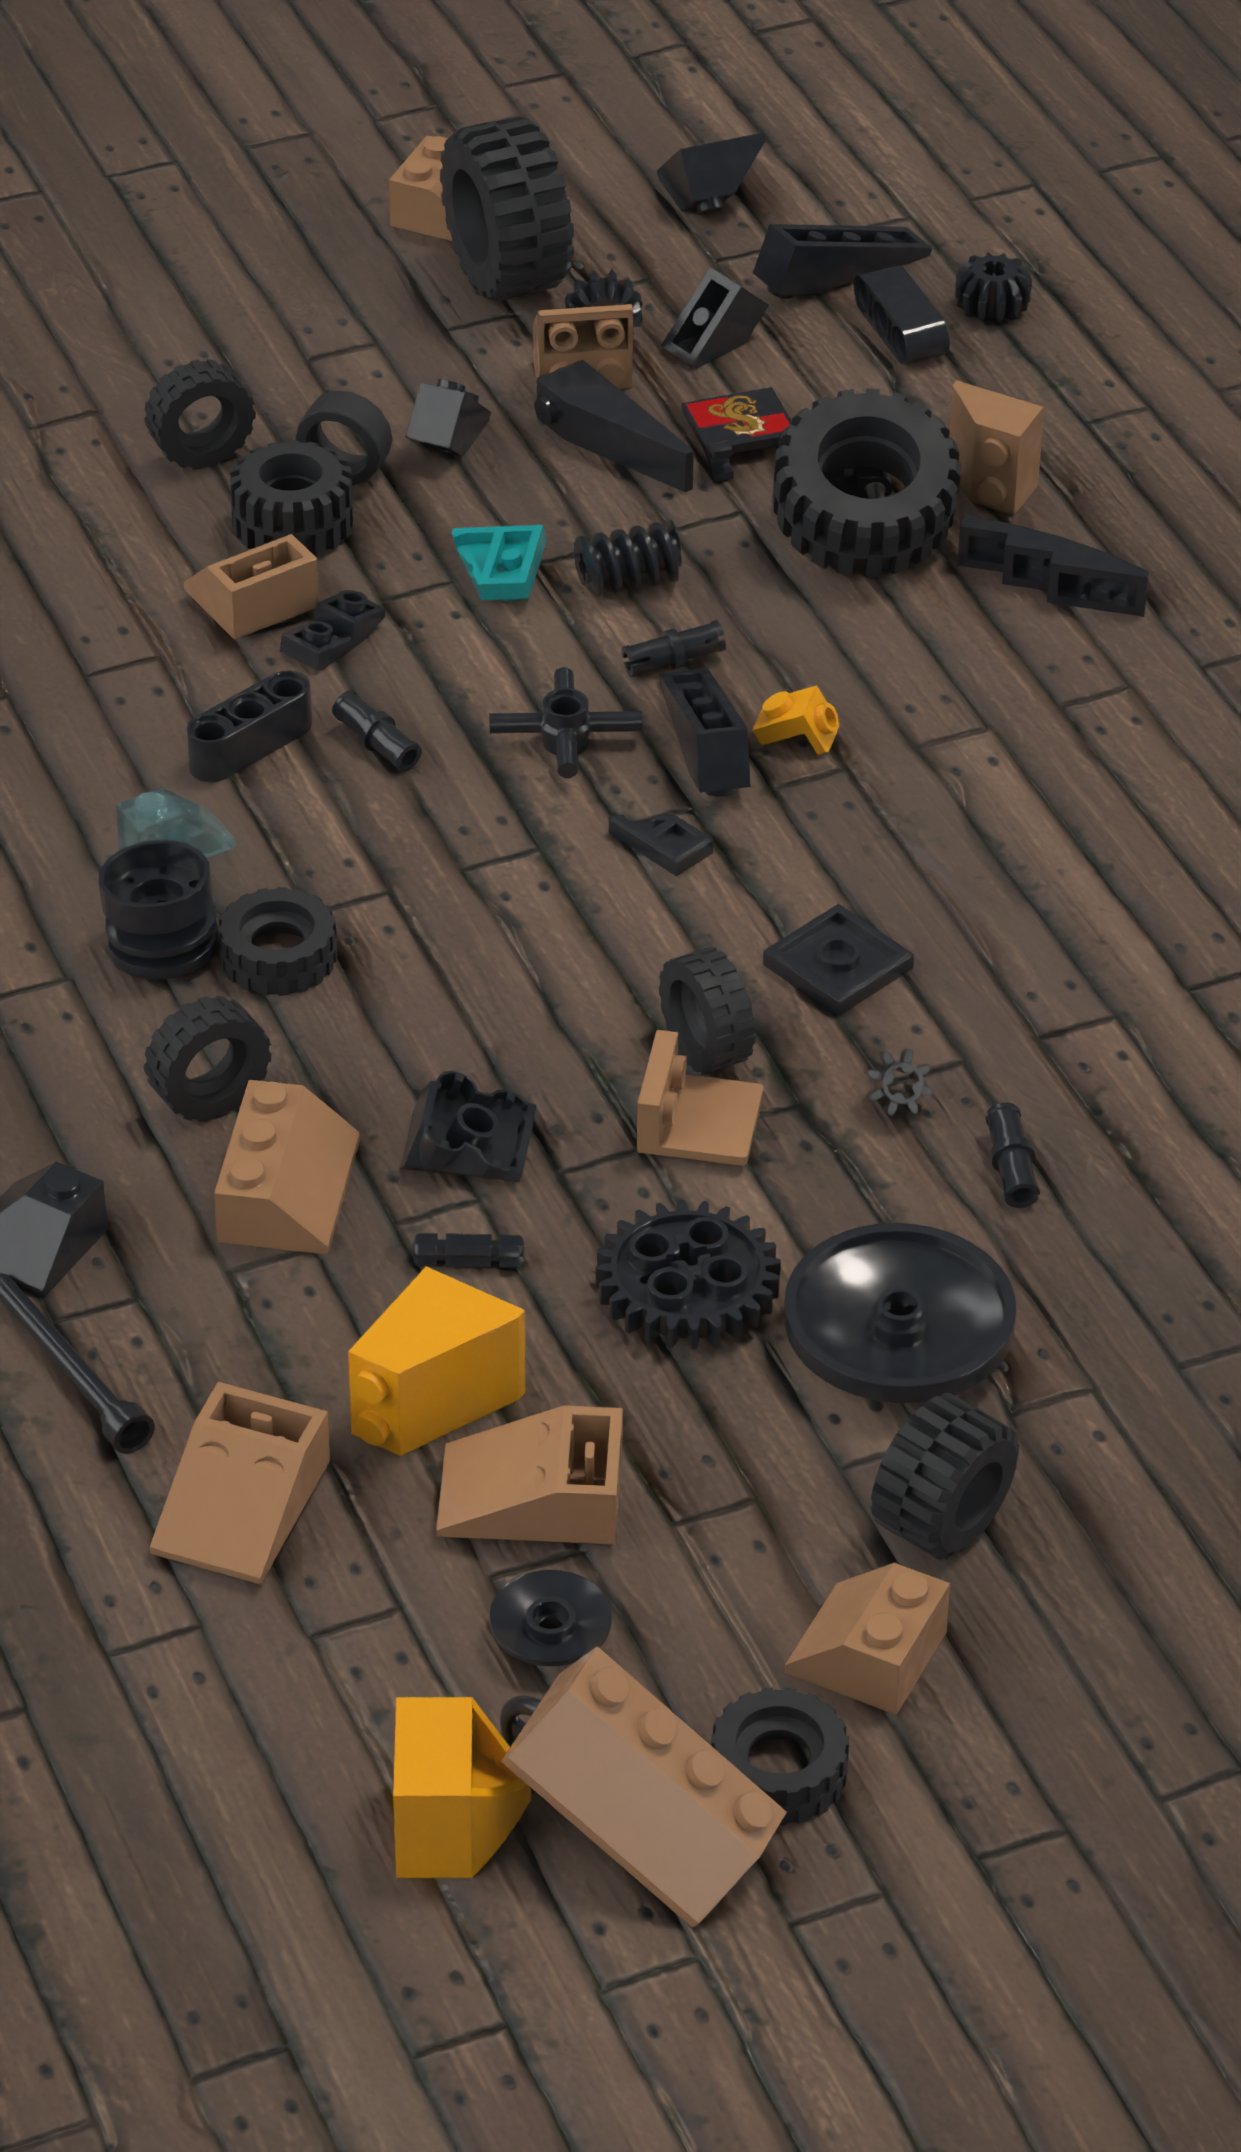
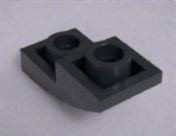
[280,590,386,670]

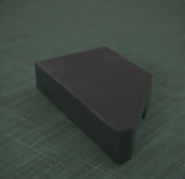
[609,815,713,877]

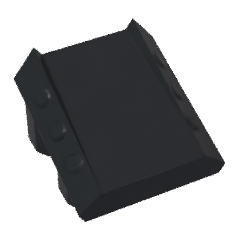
[399,1071,537,1182]

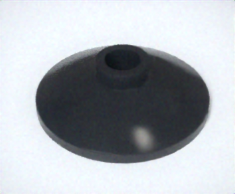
[489,1570,612,1666]

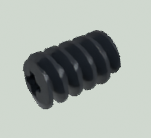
[574,520,682,596]

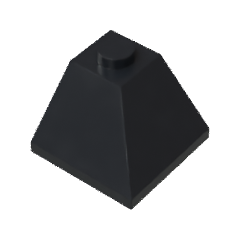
[657,132,766,215]
[0,1161,107,1299]

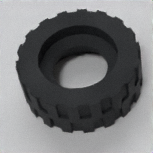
[144,359,256,470]
[218,887,337,996]
[659,947,756,1074]
[143,996,272,1122]
[711,1687,849,1826]

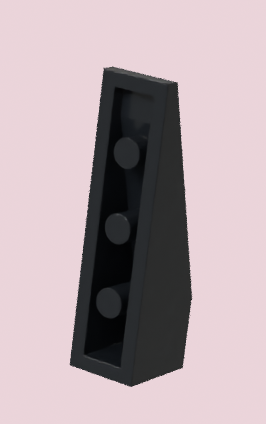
[753,224,932,299]
[534,360,694,492]
[659,668,751,797]

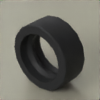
[295,390,393,486]

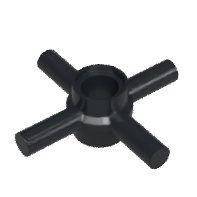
[489,667,642,778]

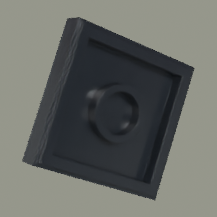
[763,904,914,1016]

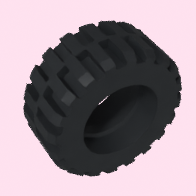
[440,116,574,301]
[772,388,961,577]

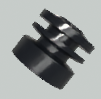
[99,839,219,980]

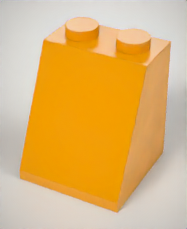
[348,1267,526,1456]

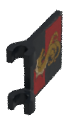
[682,387,792,481]

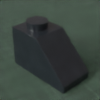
[661,267,769,369]

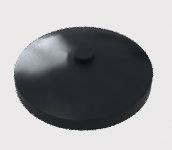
[784,1223,1016,1403]

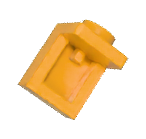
[752,685,840,755]

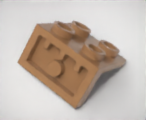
[637,1030,763,1166]

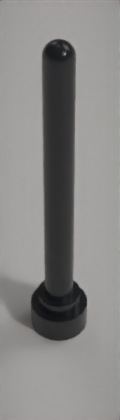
[0,1273,155,1454]

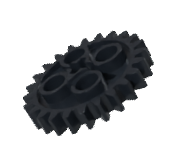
[595,1200,781,1349]

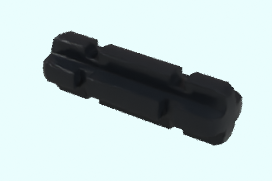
[413,1233,524,1269]

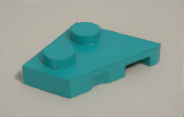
[451,525,547,602]

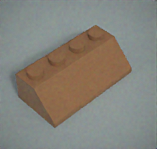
[501,1646,787,1928]

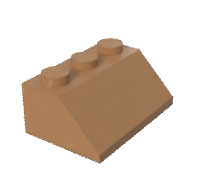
[214,1080,360,1255]

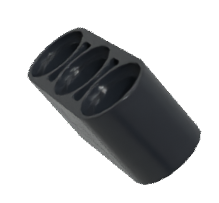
[853,266,950,364]
[187,670,312,782]

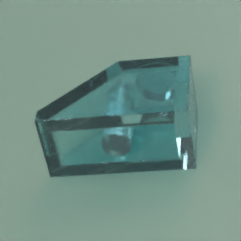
[116,787,236,858]

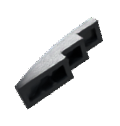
[958,515,1149,617]

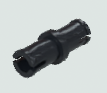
[621,620,726,677]
[332,691,422,772]
[985,1102,1040,1208]

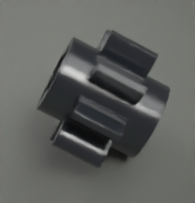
[864,1048,933,1116]

